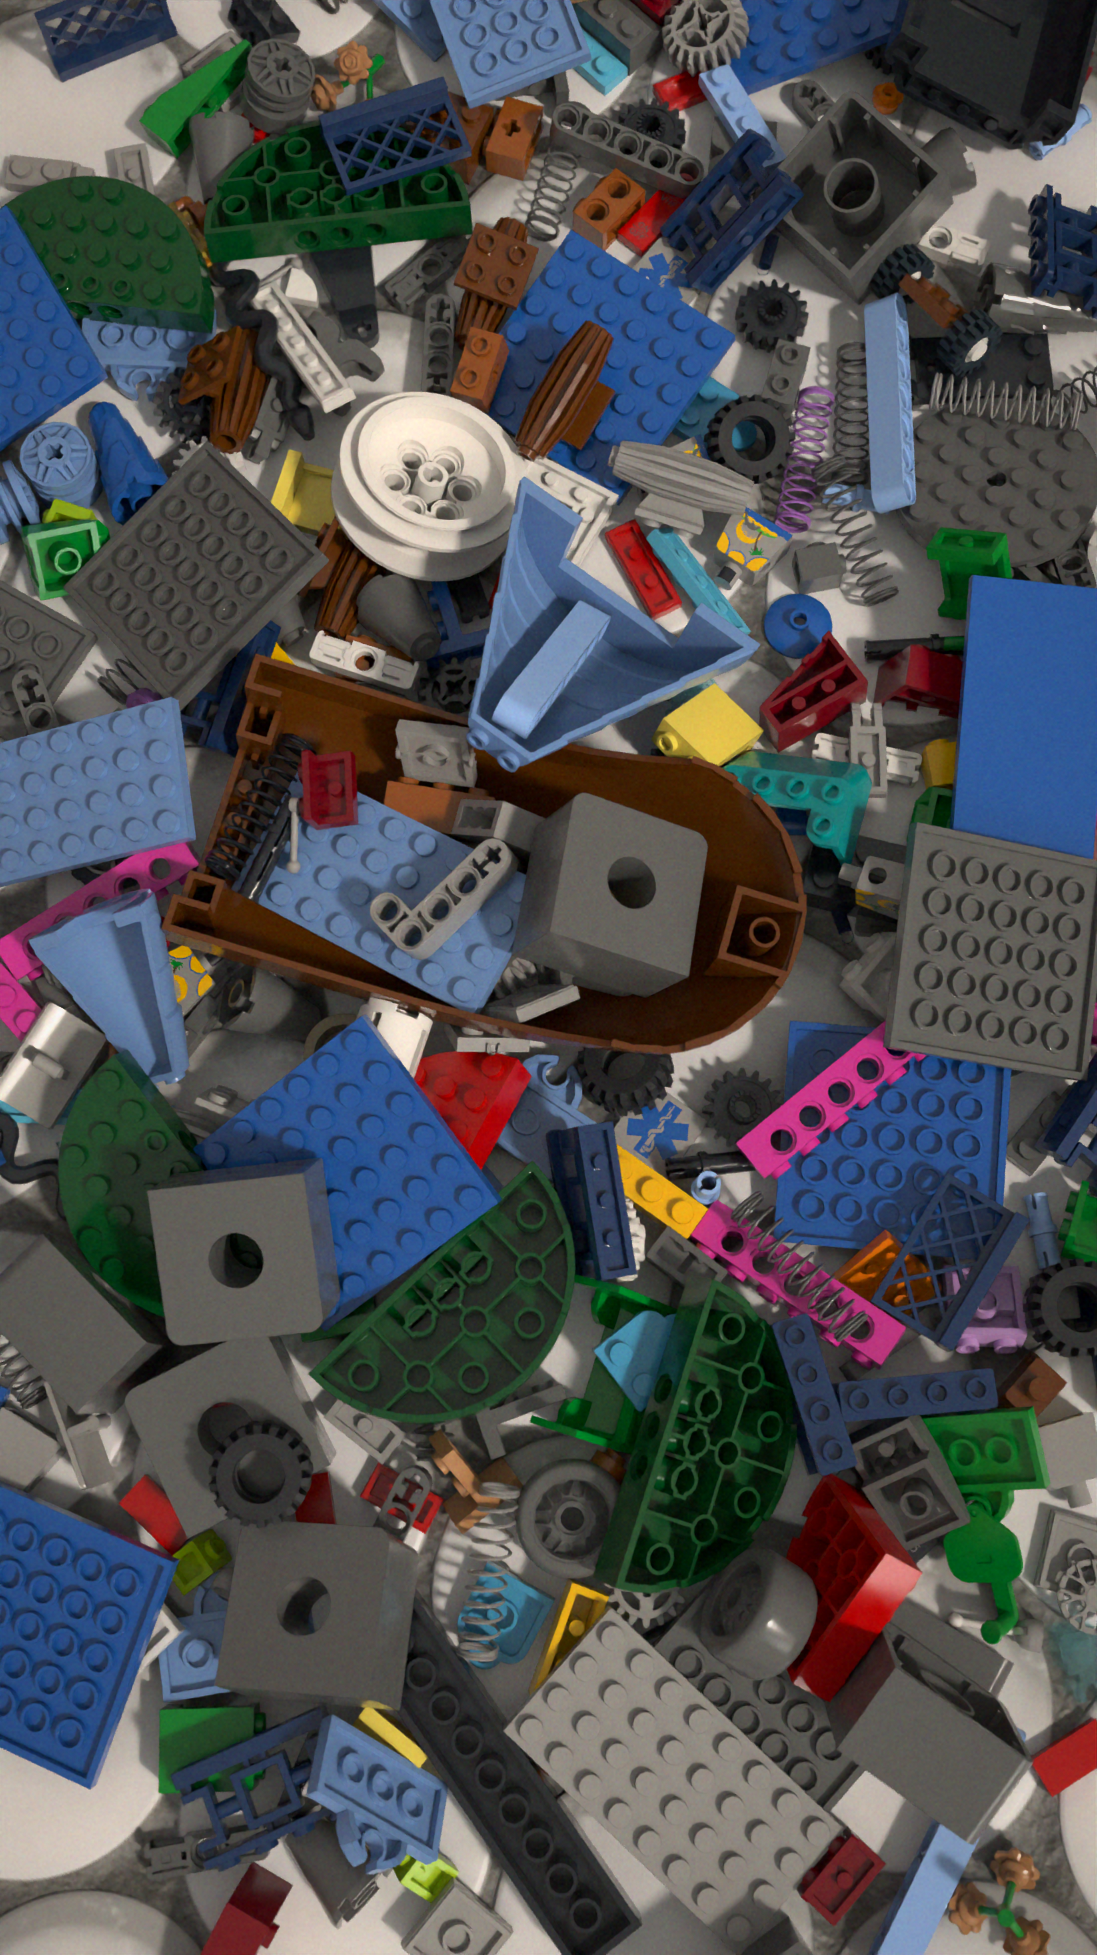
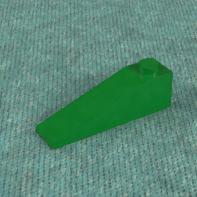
[139,39,252,159]

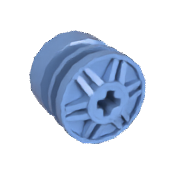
[20,422,104,508]
[0,460,42,545]

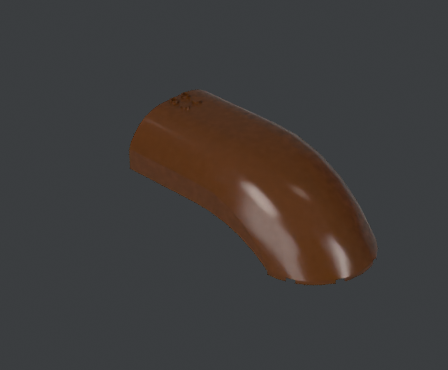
[161,654,807,1054]

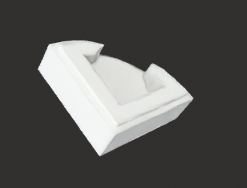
[285,268,319,308]

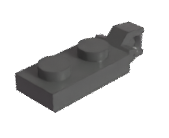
[247,375,303,464]
[1006,1082,1076,1176]

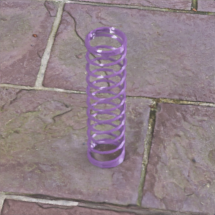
[774,386,835,533]

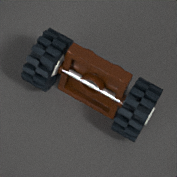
[871,244,1002,377]

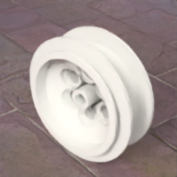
[331,392,527,581]

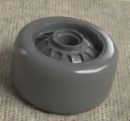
[514,1458,621,1579]
[701,1547,818,1680]

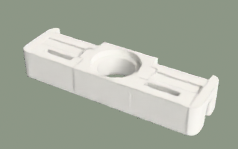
[915,223,991,275]
[309,631,420,696]
[810,733,922,788]

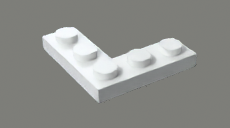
[524,458,619,567]

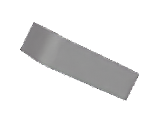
[370,838,518,960]

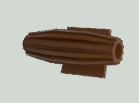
[453,217,539,351]
[514,321,616,462]
[178,325,266,454]
[299,515,387,641]

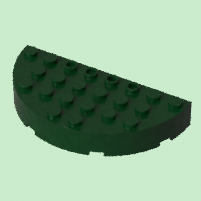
[204,120,473,263]
[0,176,215,334]
[58,1050,263,1317]
[308,1160,575,1425]
[592,1275,797,1593]

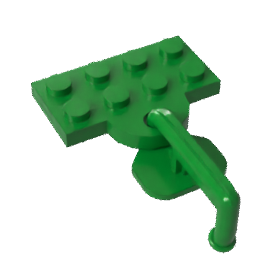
[920,1406,1051,1644]

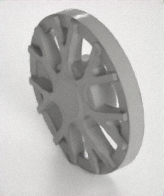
[1057,1559,1097,1635]

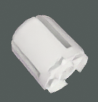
[355,998,433,1078]

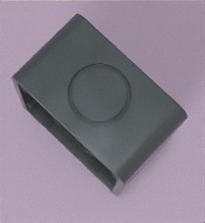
[760,91,953,305]
[512,793,708,998]
[147,1157,340,1346]
[0,1232,178,1414]
[125,1335,337,1539]
[214,1521,419,1710]
[824,1622,1034,1845]

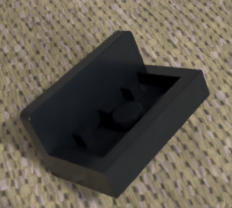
[227,0,301,48]

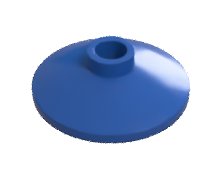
[764,594,832,659]

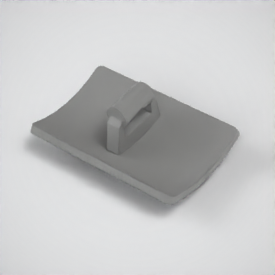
[0,1002,109,1130]
[42,1380,115,1490]

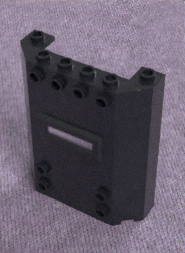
[884,0,1097,150]

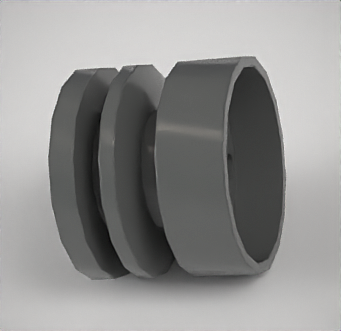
[240,39,315,135]

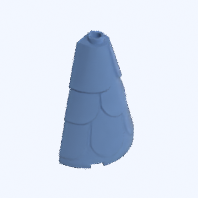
[28,889,190,1085]

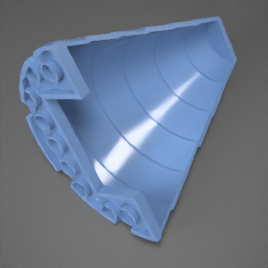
[466,476,761,772]

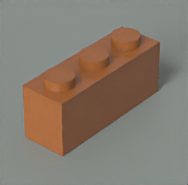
[384,777,496,842]

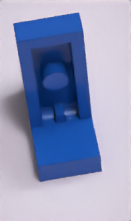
[425,581,489,670]

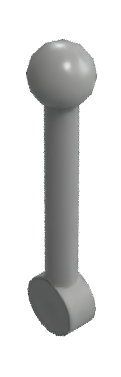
[260,257,303,288]
[286,797,301,874]

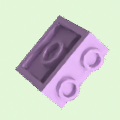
[942,1265,1027,1354]

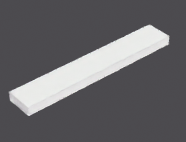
[249,281,356,414]

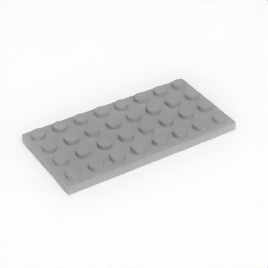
[502,1605,844,1955]

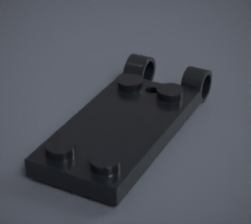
[909,333,1054,405]

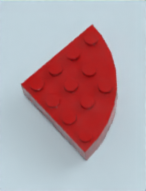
[414,1051,532,1170]
[786,1474,922,1702]

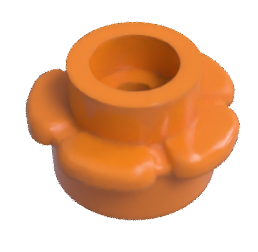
[872,82,904,115]

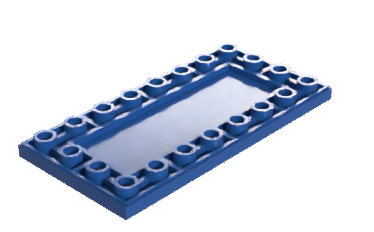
[950,575,1097,859]

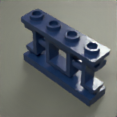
[660,129,804,295]
[1028,184,1097,320]
[161,620,281,758]
[1034,1052,1097,1197]
[546,1121,637,1281]
[770,1313,857,1476]
[832,1368,998,1422]
[170,1704,337,1872]

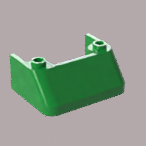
[530,1274,678,1455]

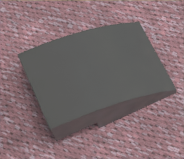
[849,1415,971,1551]

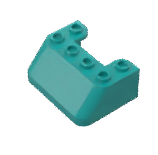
[723,751,872,866]

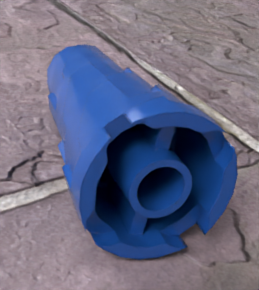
[88,402,169,526]

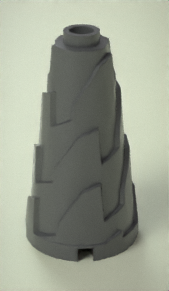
[973,262,1097,335]

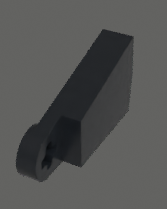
[308,246,380,349]

